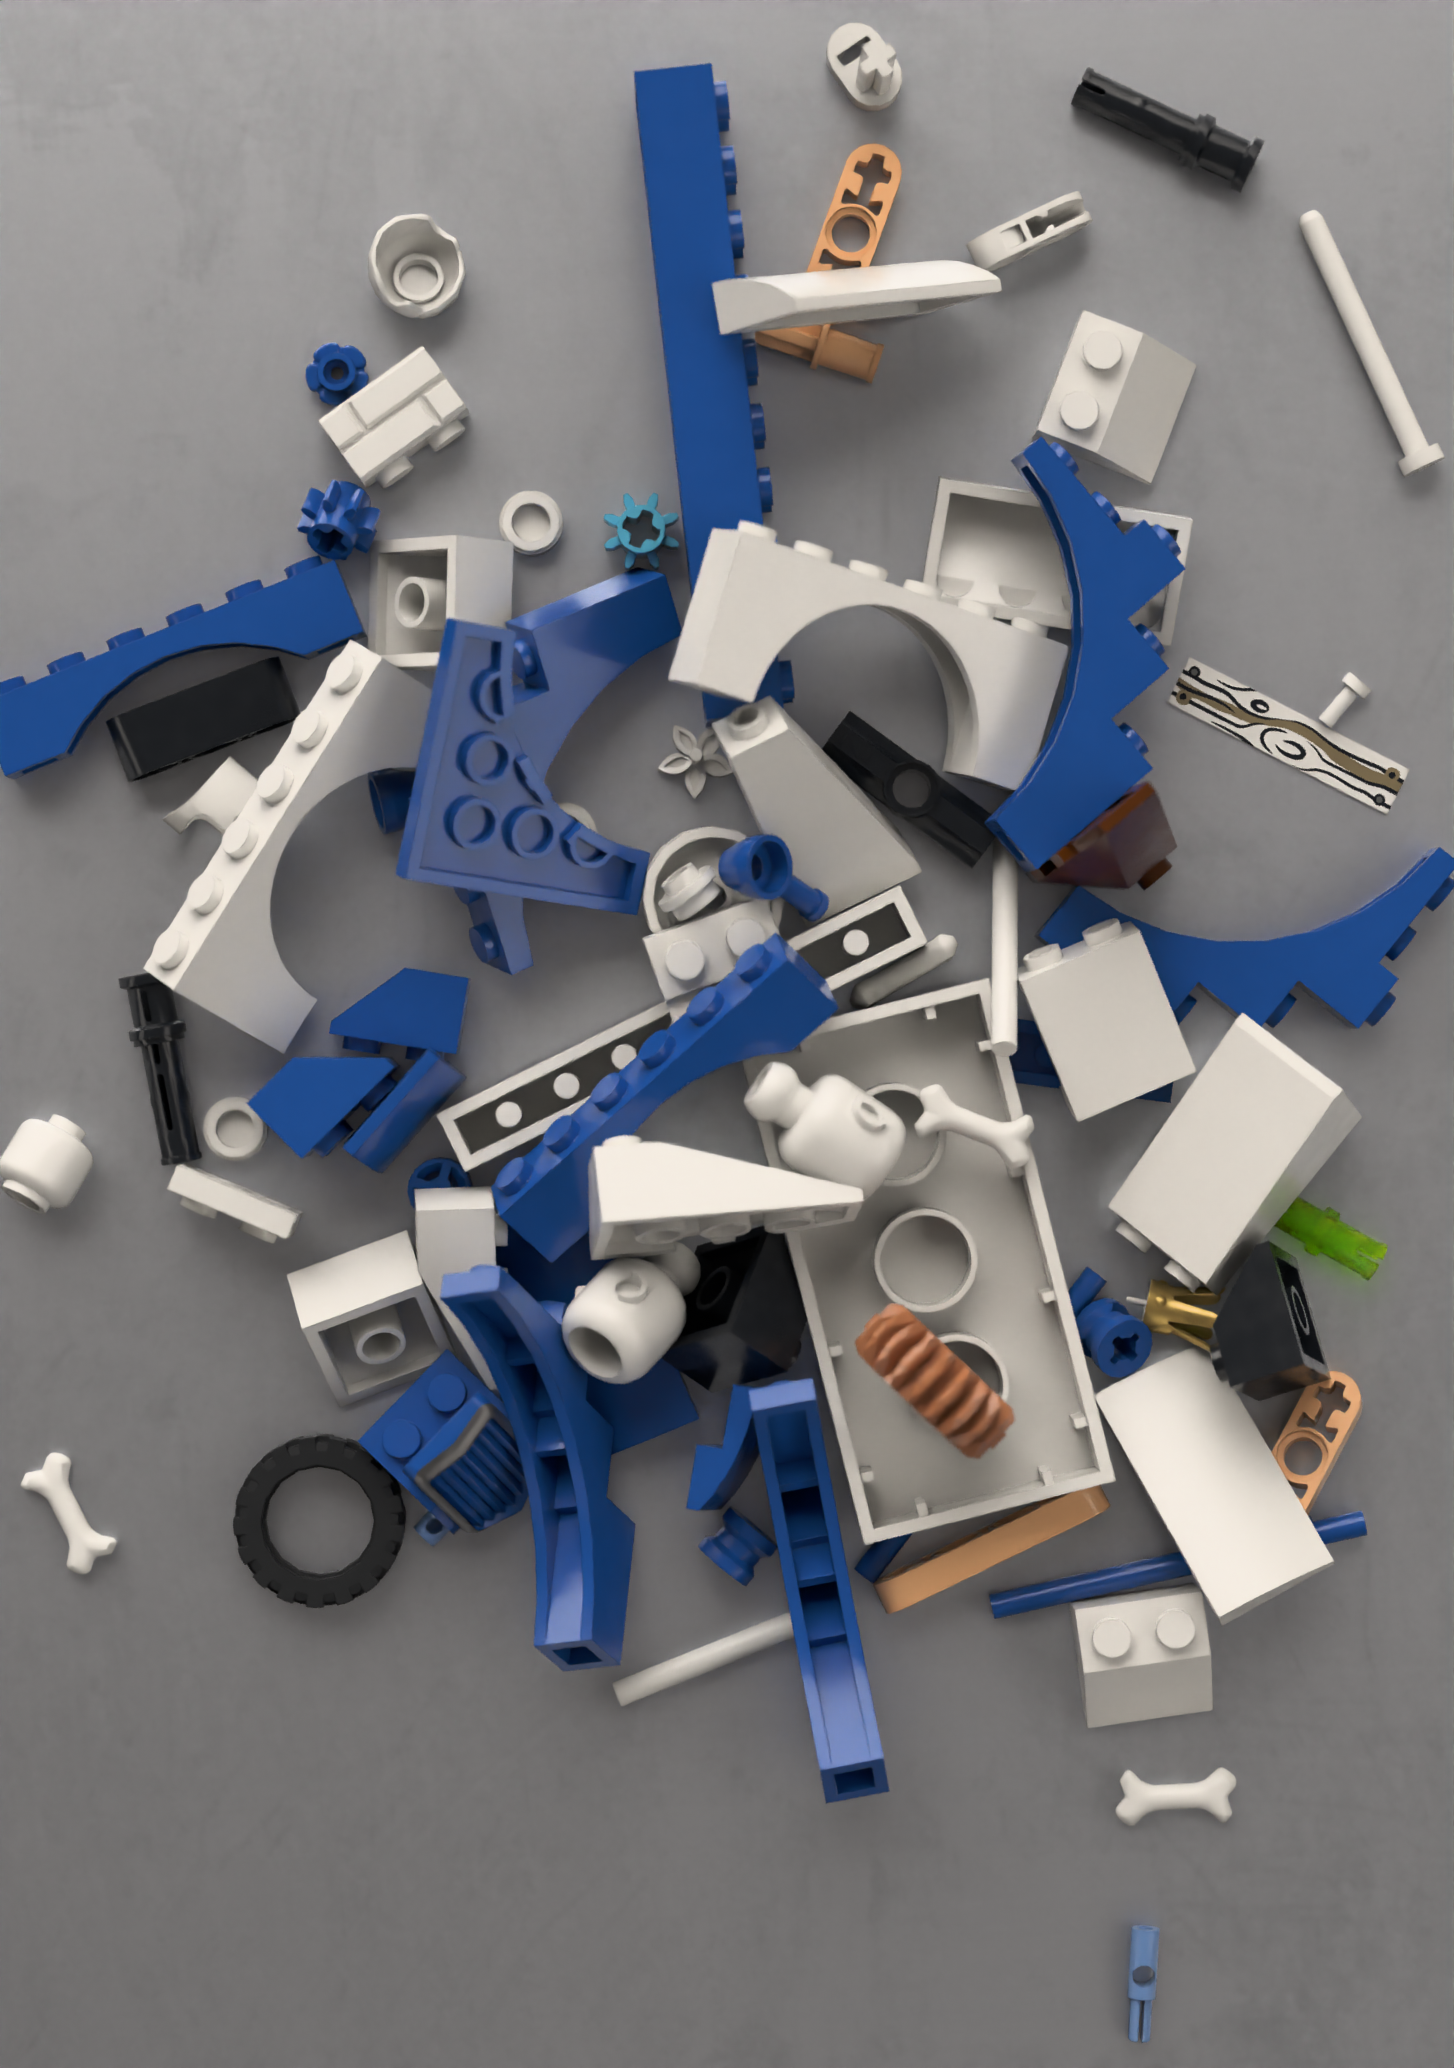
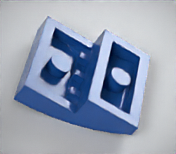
[343,1047,467,1174]
[686,1384,761,1511]

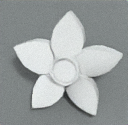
[657,725,734,799]

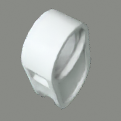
[966,191,1093,272]

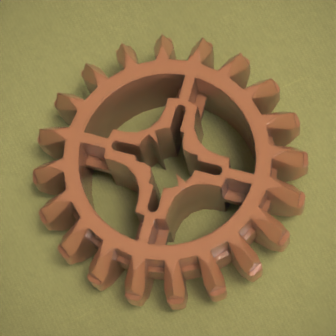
[855,1303,1015,1459]

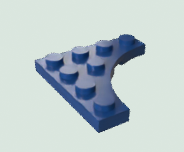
[395,617,650,915]

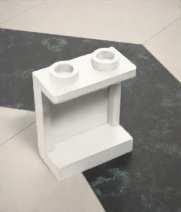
[1018,918,1197,1122]

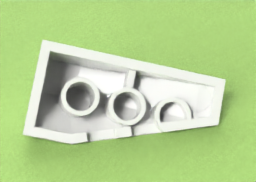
[588,1136,864,1260]

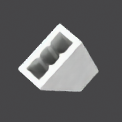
[712,696,922,928]

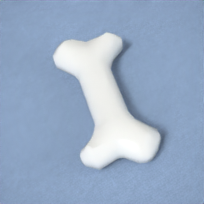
[850,934,958,1010]
[915,1084,1034,1169]
[21,1452,117,1574]
[1116,1767,1236,1826]

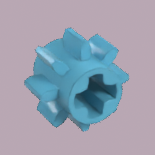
[603,493,679,571]

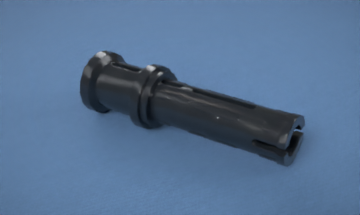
[1071,67,1265,193]
[118,973,203,1166]

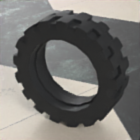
[233,1434,406,1608]

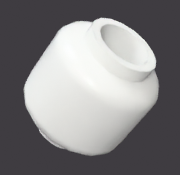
[0,1114,94,1214]

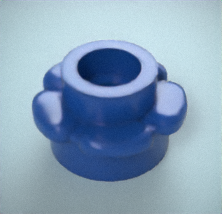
[305,342,369,406]

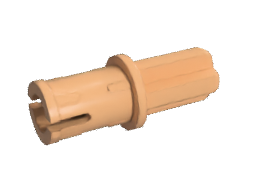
[755,324,884,384]

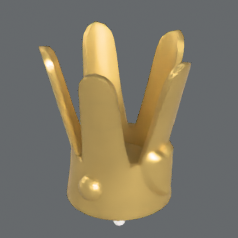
[1126,1279,1226,1352]

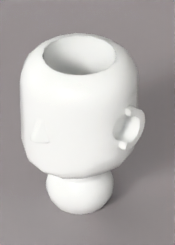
[744,1062,906,1200]
[561,1241,701,1384]

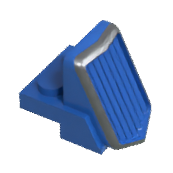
[357,1349,529,1535]

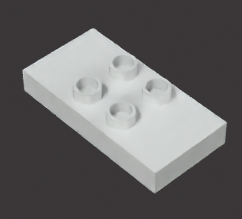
[741,978,1116,1545]

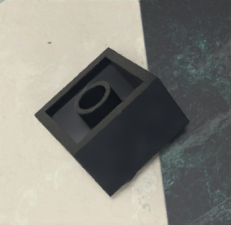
[661,1225,808,1393]
[1210,1241,1331,1401]

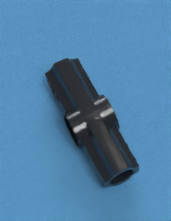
[822,711,996,869]

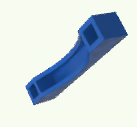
[0,555,367,780]
[491,932,839,1263]

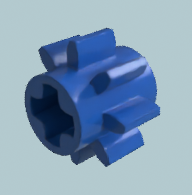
[297,480,381,560]

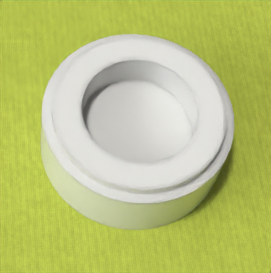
[499,491,563,557]
[203,1097,269,1161]

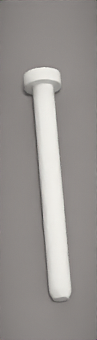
[1299,210,1445,477]

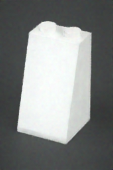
[1108,1012,1362,1296]

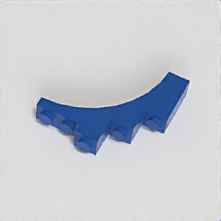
[984,436,1186,872]
[407,567,682,975]
[1034,847,1454,1029]
[440,1265,635,1672]
[748,1378,889,1803]

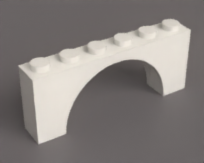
[668,521,1070,792]
[143,639,432,1054]

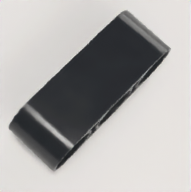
[106,656,300,782]

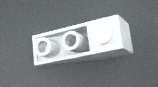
[414,1186,508,1390]

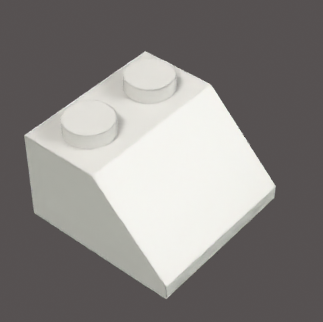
[1032,310,1196,485]
[368,535,514,671]
[287,1230,458,1407]
[1069,1583,1213,1728]

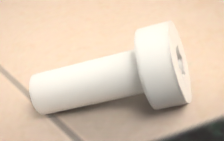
[1319,672,1372,728]

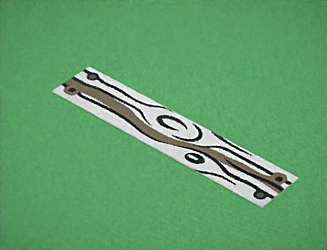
[1167,657,1410,815]

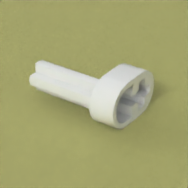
[826,23,902,111]

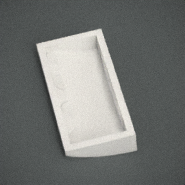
[712,260,1002,335]
[922,476,1193,646]
[1094,1342,1335,1626]

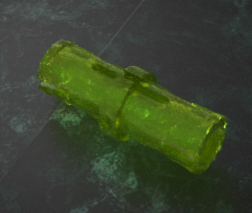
[1274,1196,1388,1281]

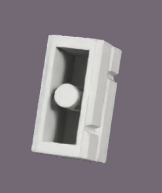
[318,346,469,489]

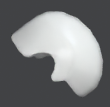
[368,214,466,319]

